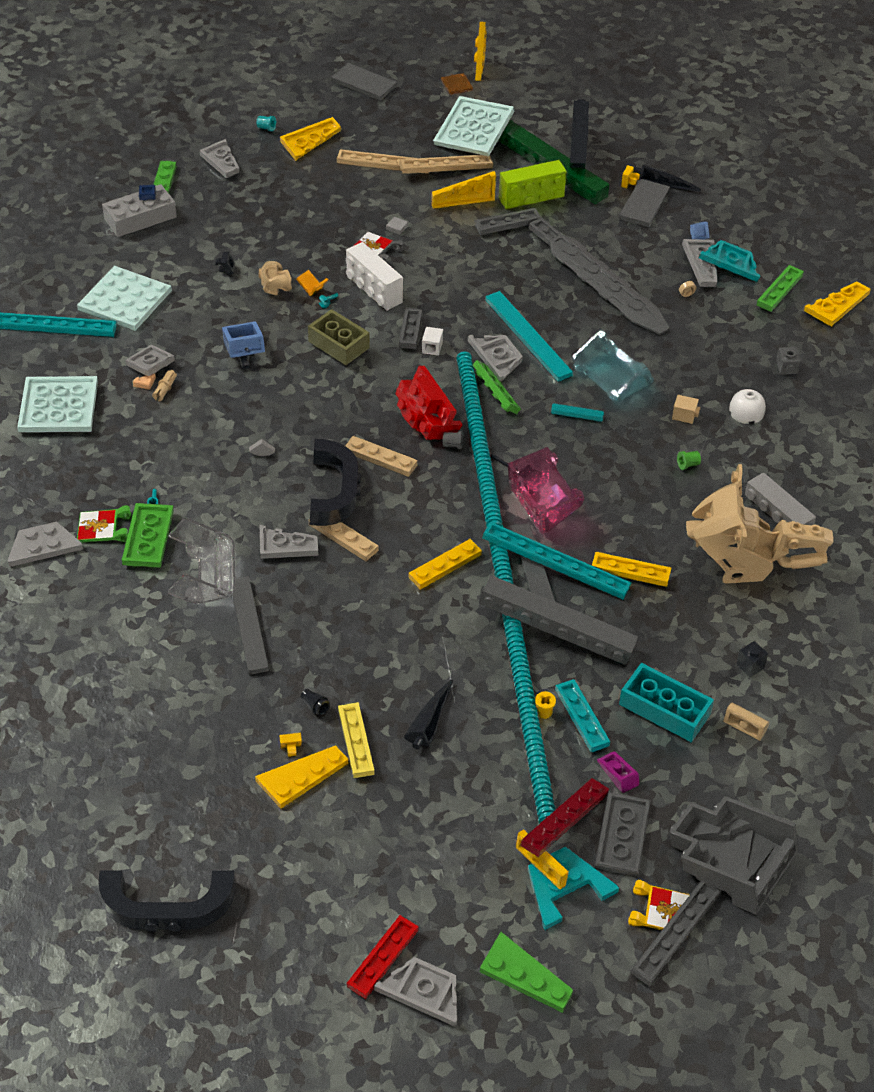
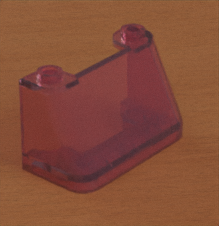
[508,447,585,534]

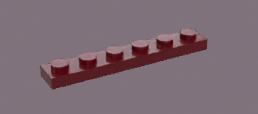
[520,778,609,857]

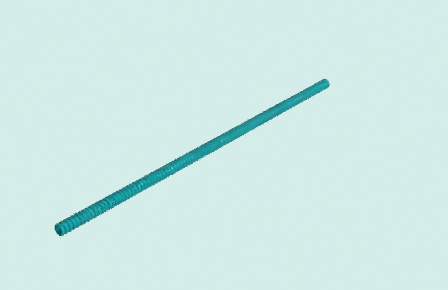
[456,351,555,824]

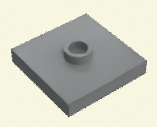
[125,345,175,376]

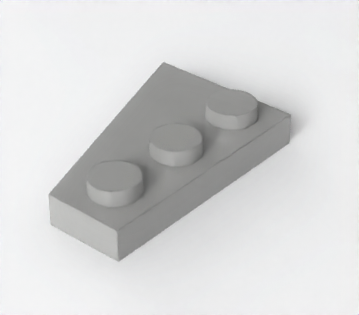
[200,139,239,178]
[259,525,318,559]

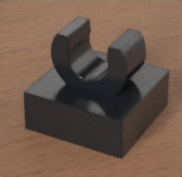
[215,251,235,275]

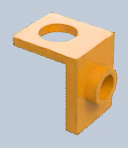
[296,270,328,297]

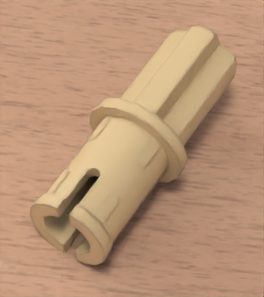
[152,370,177,401]

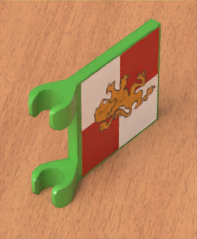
[77,505,132,543]

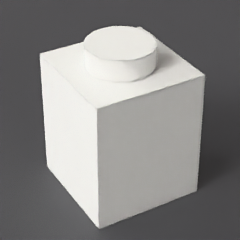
[422,327,443,356]

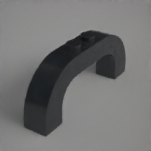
[309,439,361,526]
[98,870,236,931]

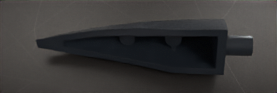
[633,164,701,192]
[404,679,453,750]

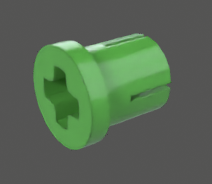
[677,451,701,470]

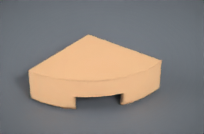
[133,373,156,390]

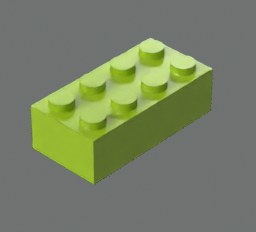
[499,160,566,209]

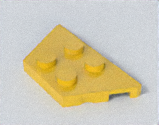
[474,22,487,81]

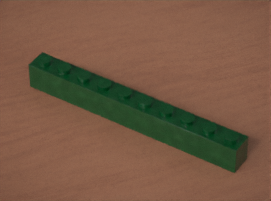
[498,120,610,204]

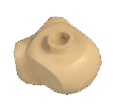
[259,261,292,295]

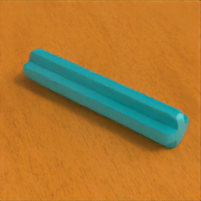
[551,403,604,422]

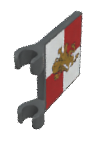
[352,232,404,264]

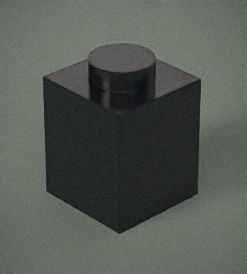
[736,641,768,677]

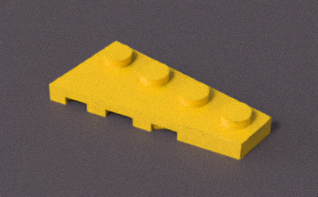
[804,282,871,327]

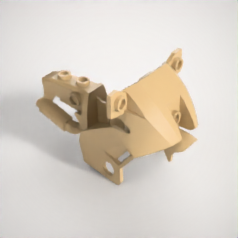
[686,464,834,583]

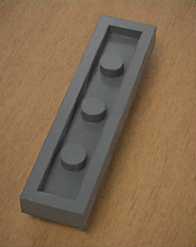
[475,208,541,235]

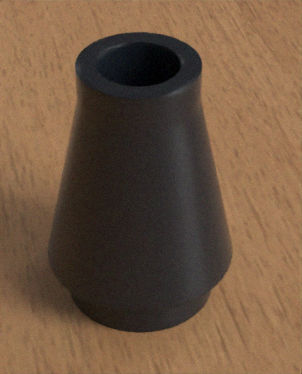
[301,689,330,715]

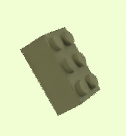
[308,309,370,365]

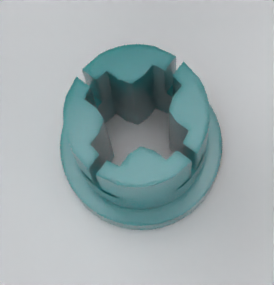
[256,116,276,132]

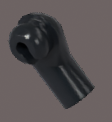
[239,348,255,369]

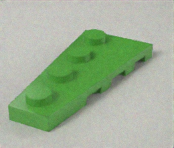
[480,932,573,1013]

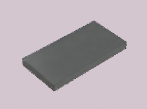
[331,63,397,101]
[619,179,670,228]
[595,792,651,877]

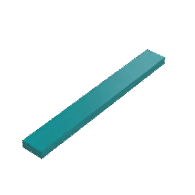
[485,291,573,382]
[0,312,117,337]
[482,522,631,600]

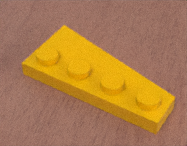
[280,117,341,161]
[432,171,496,208]
[255,745,349,809]

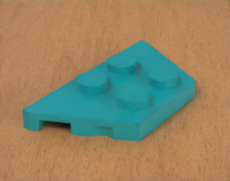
[698,240,760,282]

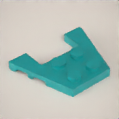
[528,847,619,930]

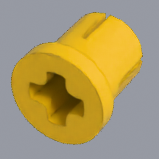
[535,692,556,719]

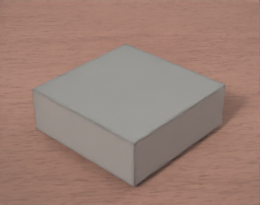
[386,217,408,235]

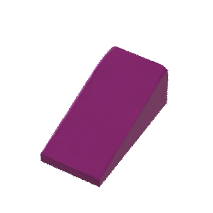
[597,751,639,793]

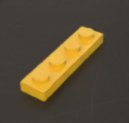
[409,539,482,590]
[592,552,671,587]

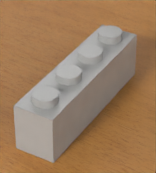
[745,472,816,526]

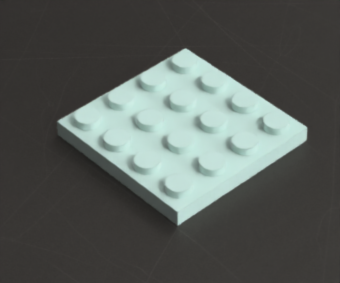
[433,96,515,156]
[77,266,172,331]
[17,376,98,432]

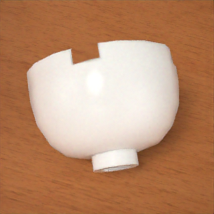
[729,389,766,424]

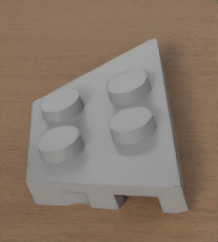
[468,335,523,382]
[8,522,83,567]
[374,957,457,1027]

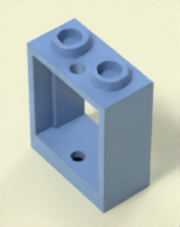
[222,321,265,358]

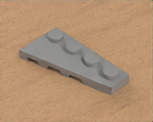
[682,239,717,287]

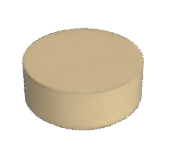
[679,281,697,297]

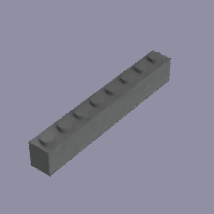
[479,575,638,665]

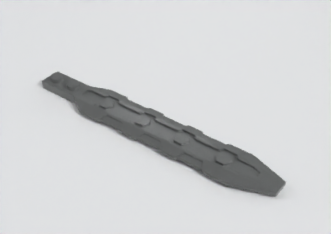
[529,217,670,335]

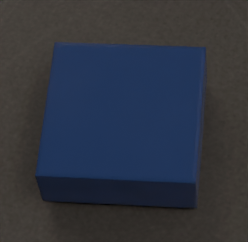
[139,185,156,200]

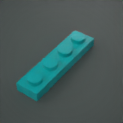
[555,679,610,752]

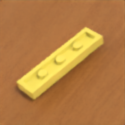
[338,702,374,778]

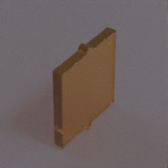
[441,73,473,94]

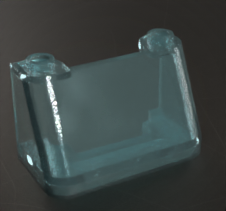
[571,329,654,402]

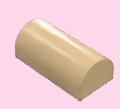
[723,703,770,741]

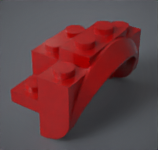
[395,366,462,440]

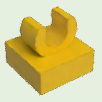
[621,165,640,188]
[280,733,302,757]

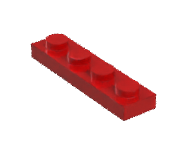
[347,915,419,999]

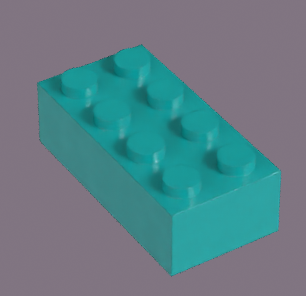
[619,663,714,742]

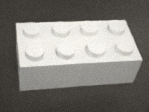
[346,242,403,311]

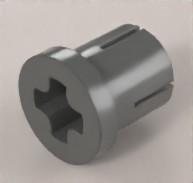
[443,431,464,449]

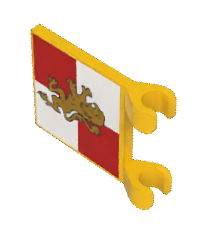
[628,880,690,930]

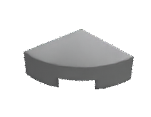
[249,439,275,456]

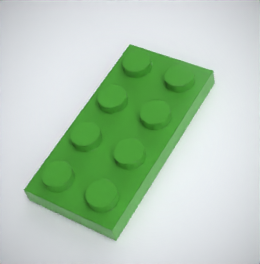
[122,503,174,568]

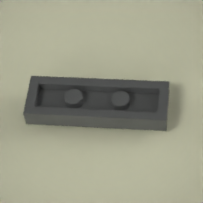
[399,308,422,349]

